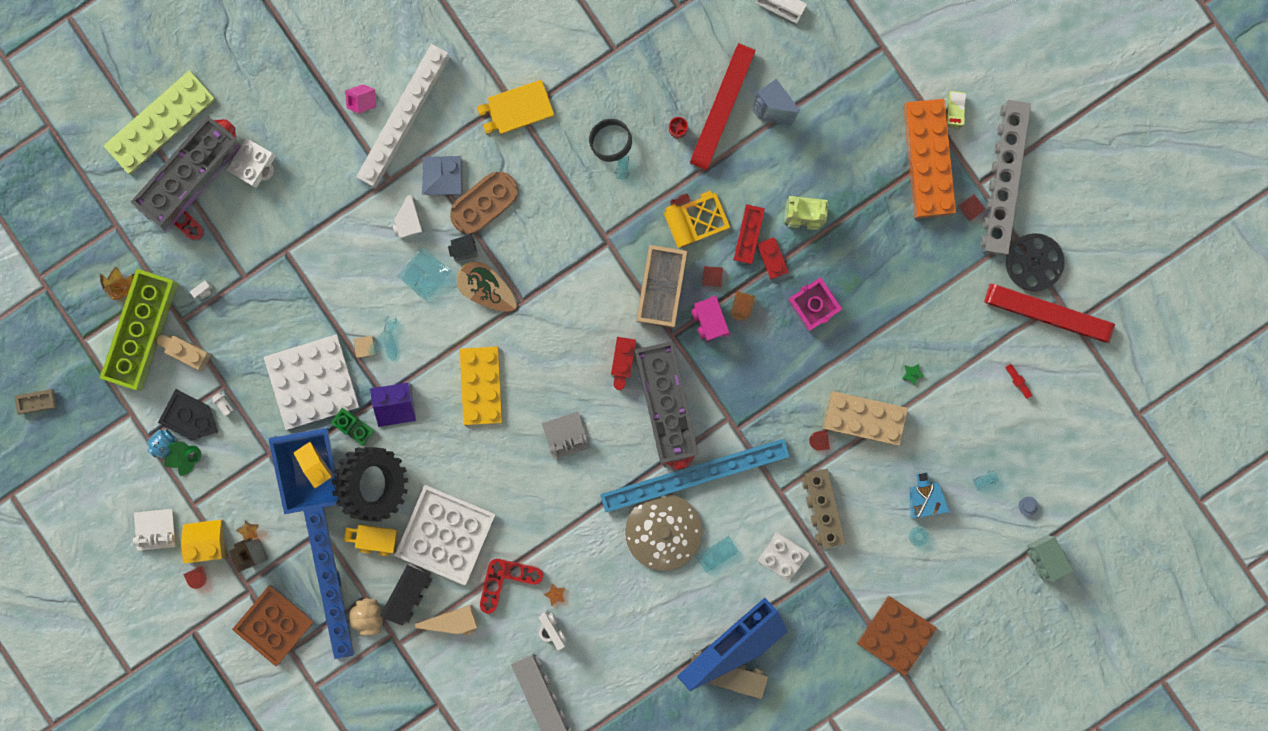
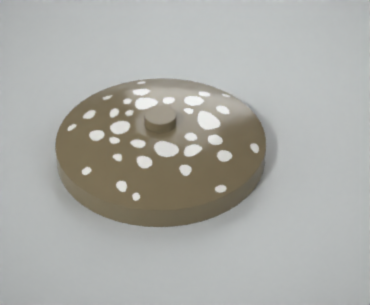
[625,494,702,571]

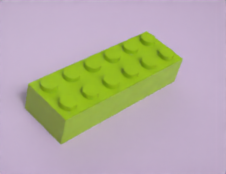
[100,269,179,391]

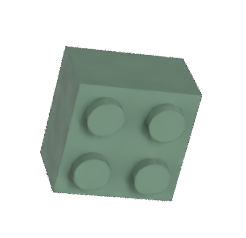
[1027,535,1073,582]

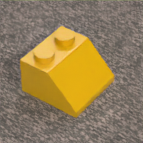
[181,519,226,564]

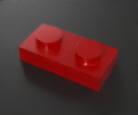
[757,237,788,280]

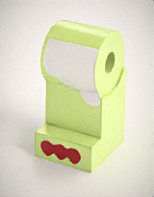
[946,91,966,128]

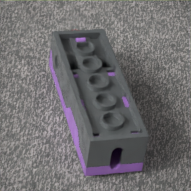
[131,115,241,233]
[635,341,698,470]

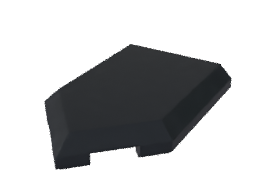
[158,389,218,440]

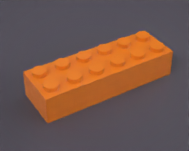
[903,99,956,219]

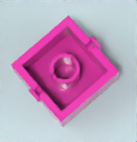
[787,277,842,332]
[691,295,731,342]

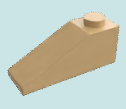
[414,605,478,636]

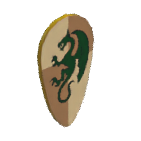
[457,262,517,312]

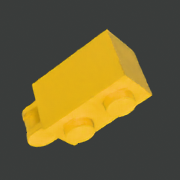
[343,524,399,556]

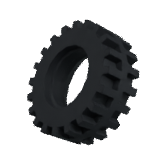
[332,447,408,522]

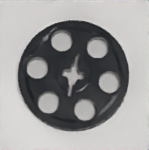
[1006,233,1065,291]

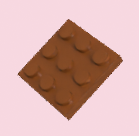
[232,584,315,667]
[857,595,937,676]

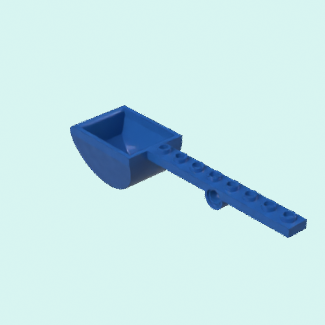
[269,427,354,659]

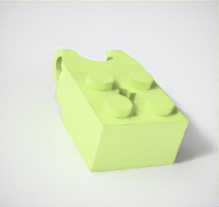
[784,196,828,230]

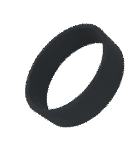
[589,119,632,162]

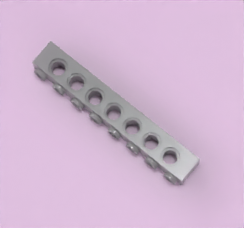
[980,100,1031,256]

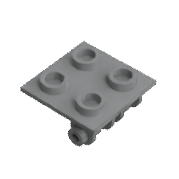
[542,412,590,460]

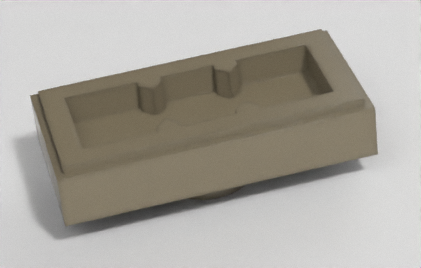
[14,389,57,415]

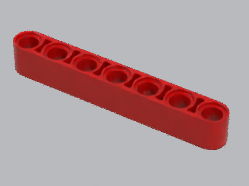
[689,43,756,171]
[984,284,1116,343]

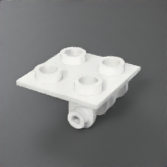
[133,509,176,551]
[757,532,810,582]

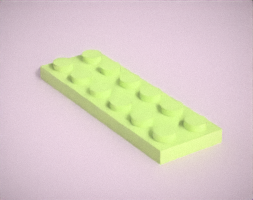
[104,70,216,175]

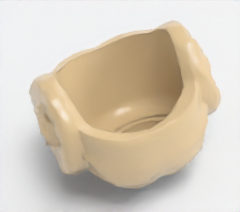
[349,598,383,636]

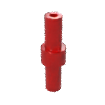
[1005,364,1033,399]

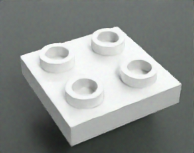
[227,138,276,188]
[538,610,567,651]

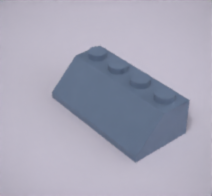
[752,79,800,125]

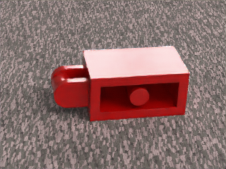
[611,337,636,390]

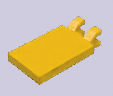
[477,79,554,135]

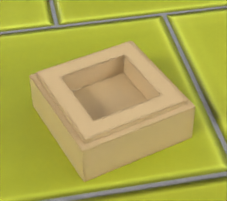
[353,336,376,358]

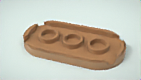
[450,172,518,234]

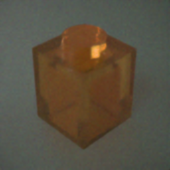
[730,291,755,321]

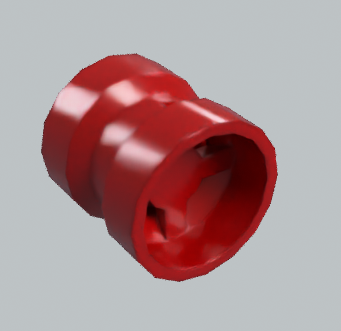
[669,117,688,139]

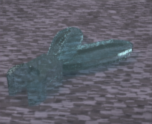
[368,316,397,361]

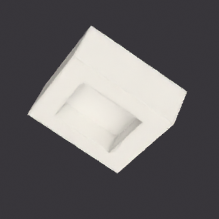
[190,280,213,299]

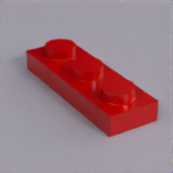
[733,204,765,265]

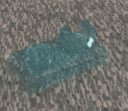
[696,536,738,573]

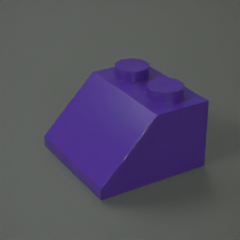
[370,383,416,427]

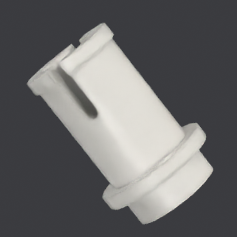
[211,392,234,417]

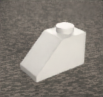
[393,195,424,240]

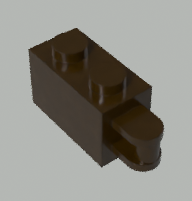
[229,538,268,572]

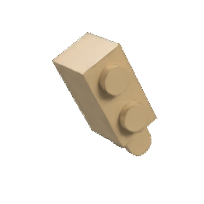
[157,335,212,371]

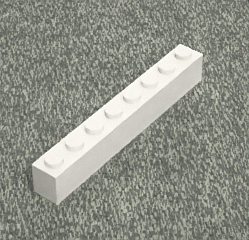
[356,44,450,189]

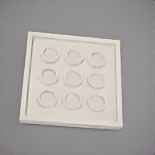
[264,334,360,430]
[395,485,496,586]

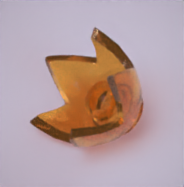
[100,267,135,300]

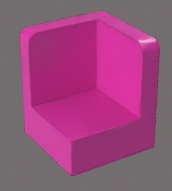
[345,84,376,114]

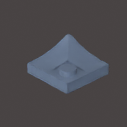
[422,156,463,195]

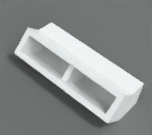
[755,0,807,24]

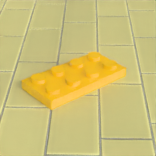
[460,346,502,425]

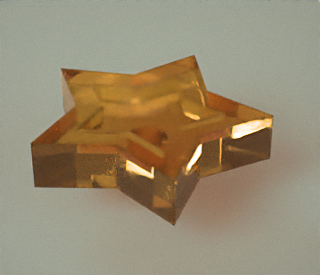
[236,520,259,540]
[544,583,565,606]

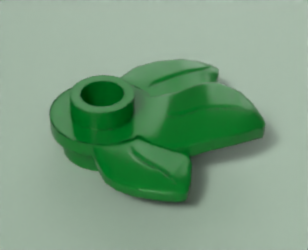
[163,441,202,476]

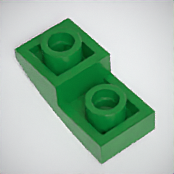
[331,408,375,446]

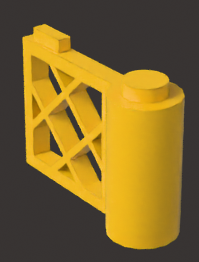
[663,190,730,249]

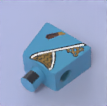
[909,472,949,519]

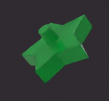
[902,364,924,385]

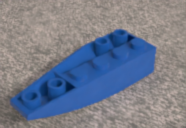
[677,597,788,691]

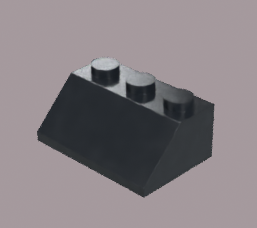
[380,563,432,626]

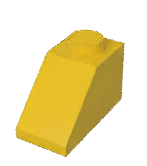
[294,442,332,488]

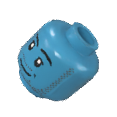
[147,430,177,458]

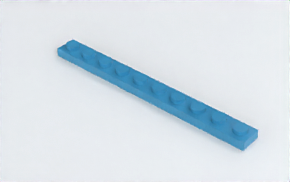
[600,439,790,513]

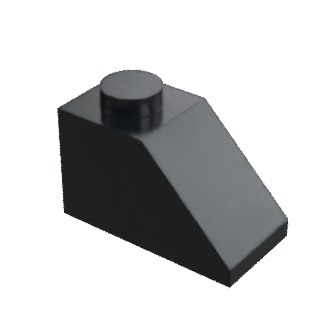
[448,234,478,261]

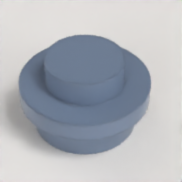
[1019,497,1038,516]

